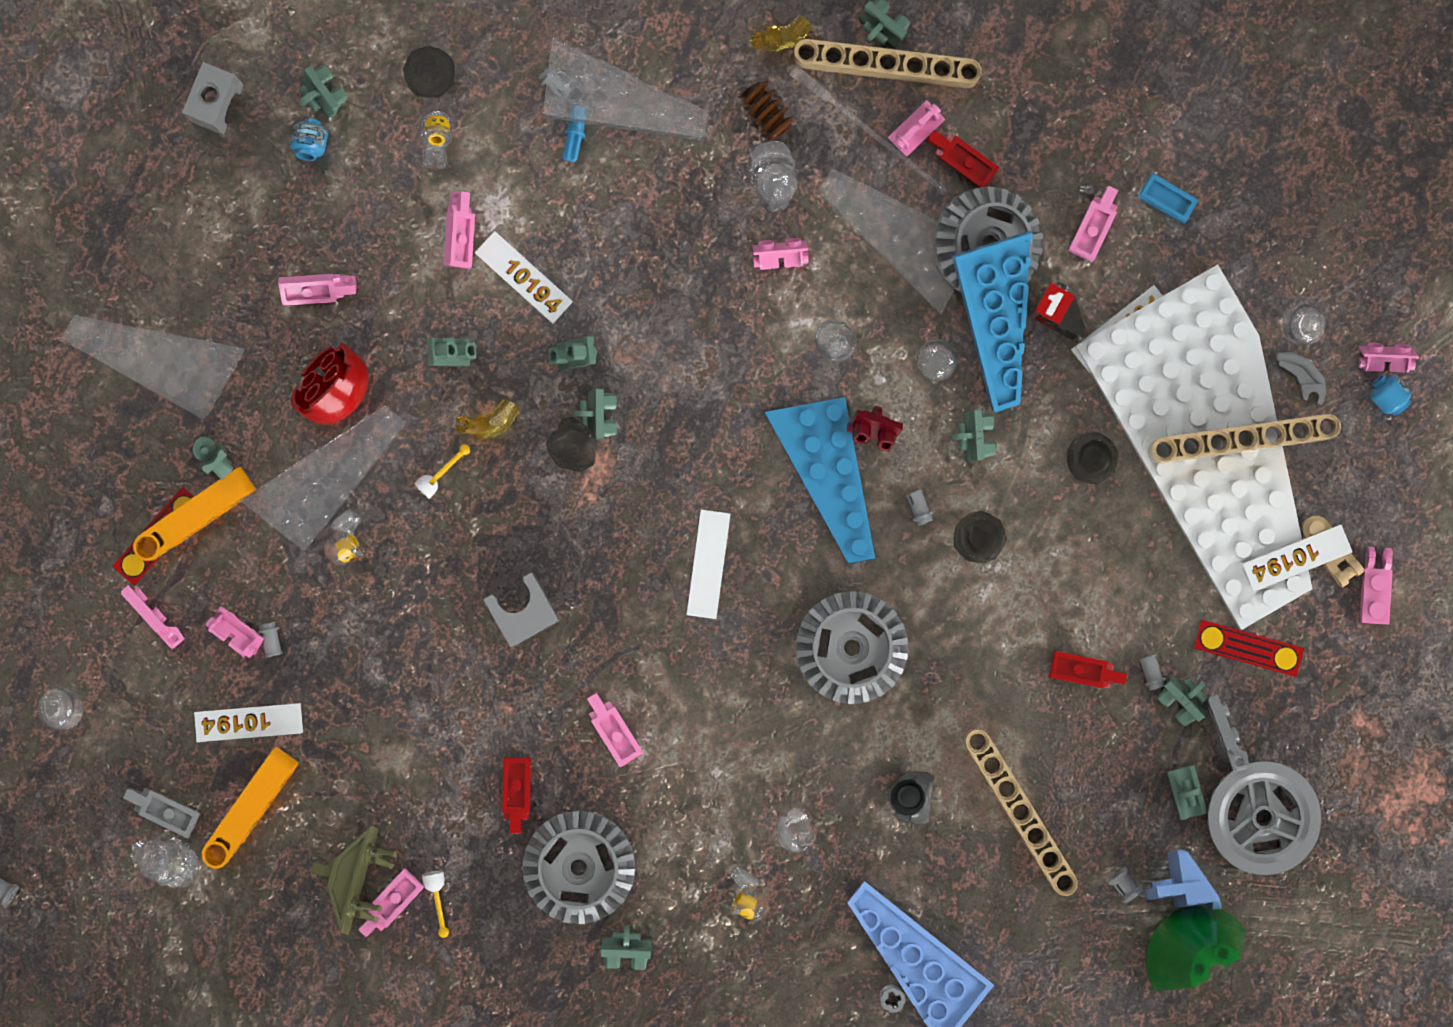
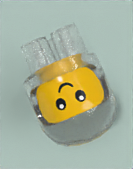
[421,111,452,169]
[324,509,364,566]
[729,867,769,922]

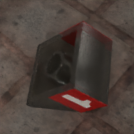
[1029,282,1086,343]

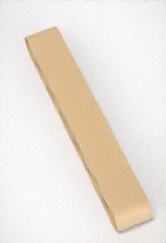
[794,39,982,88]
[1148,414,1341,463]
[963,729,1078,896]

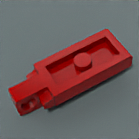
[927,130,999,188]
[1048,651,1127,688]
[502,757,532,834]

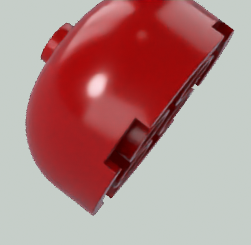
[291,343,369,425]

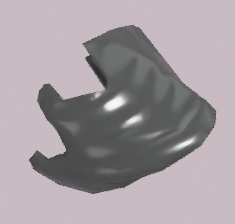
[887,772,935,824]

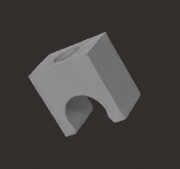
[182,62,244,135]
[483,572,560,648]

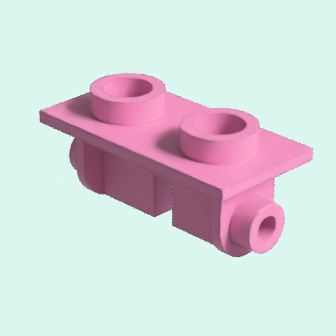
[888,100,946,157]
[752,238,809,270]
[1358,343,1419,373]
[206,606,264,658]

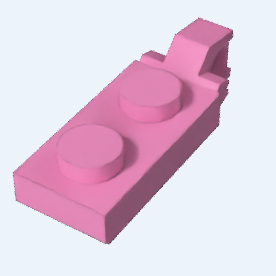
[1068,186,1118,262]
[444,191,475,269]
[278,274,357,306]
[121,585,185,649]
[587,692,644,767]
[359,868,425,937]

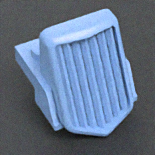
[1145,850,1222,910]

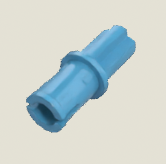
[562,106,588,162]

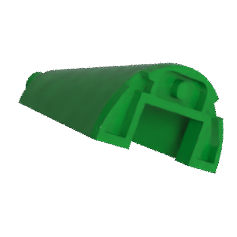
[1145,905,1247,991]

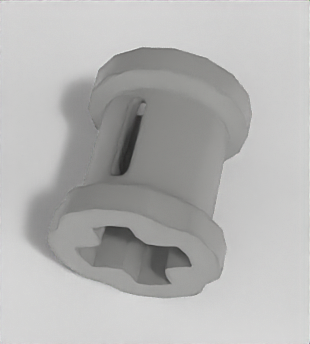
[1107,867,1143,904]
[0,878,19,907]
[879,984,905,1013]

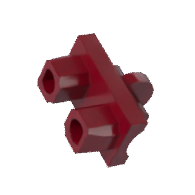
[846,405,903,452]

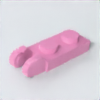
[1360,546,1393,625]

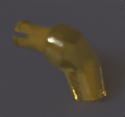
[750,14,813,51]
[455,399,520,440]

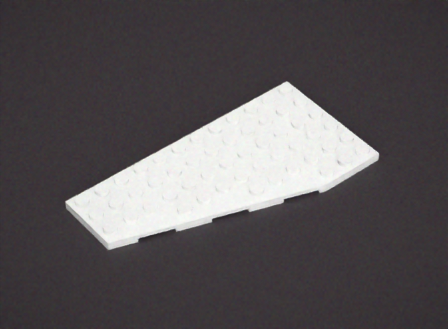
[1075,265,1312,630]

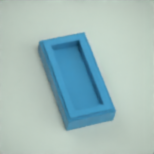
[1137,173,1199,224]

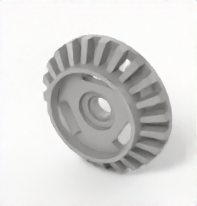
[933,187,1043,292]
[796,592,908,704]
[1207,761,1321,875]
[522,810,635,924]

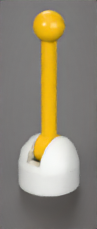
[414,444,470,499]
[422,870,449,938]

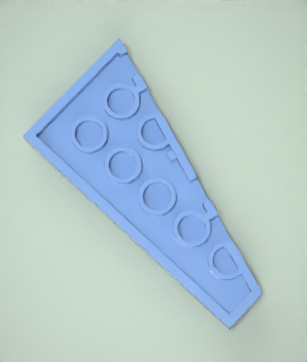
[847,881,994,1027]

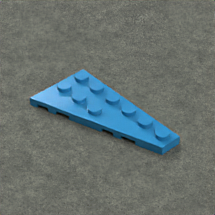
[952,231,1033,412]
[764,397,875,563]

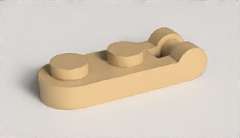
[1301,516,1365,588]

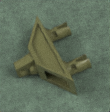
[311,826,397,935]

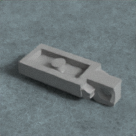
[1206,695,1249,773]
[123,787,201,838]

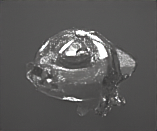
[750,141,799,212]
[130,838,199,889]

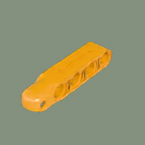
[133,467,257,561]
[202,746,299,869]

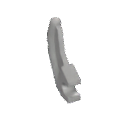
[1276,352,1326,406]

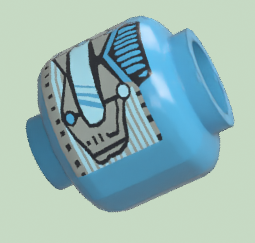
[290,118,328,161]
[1370,374,1412,415]

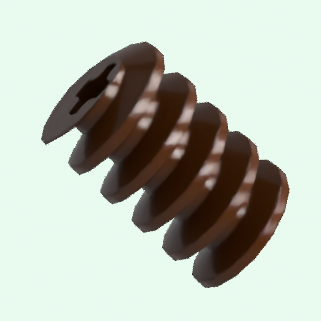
[738,80,794,142]

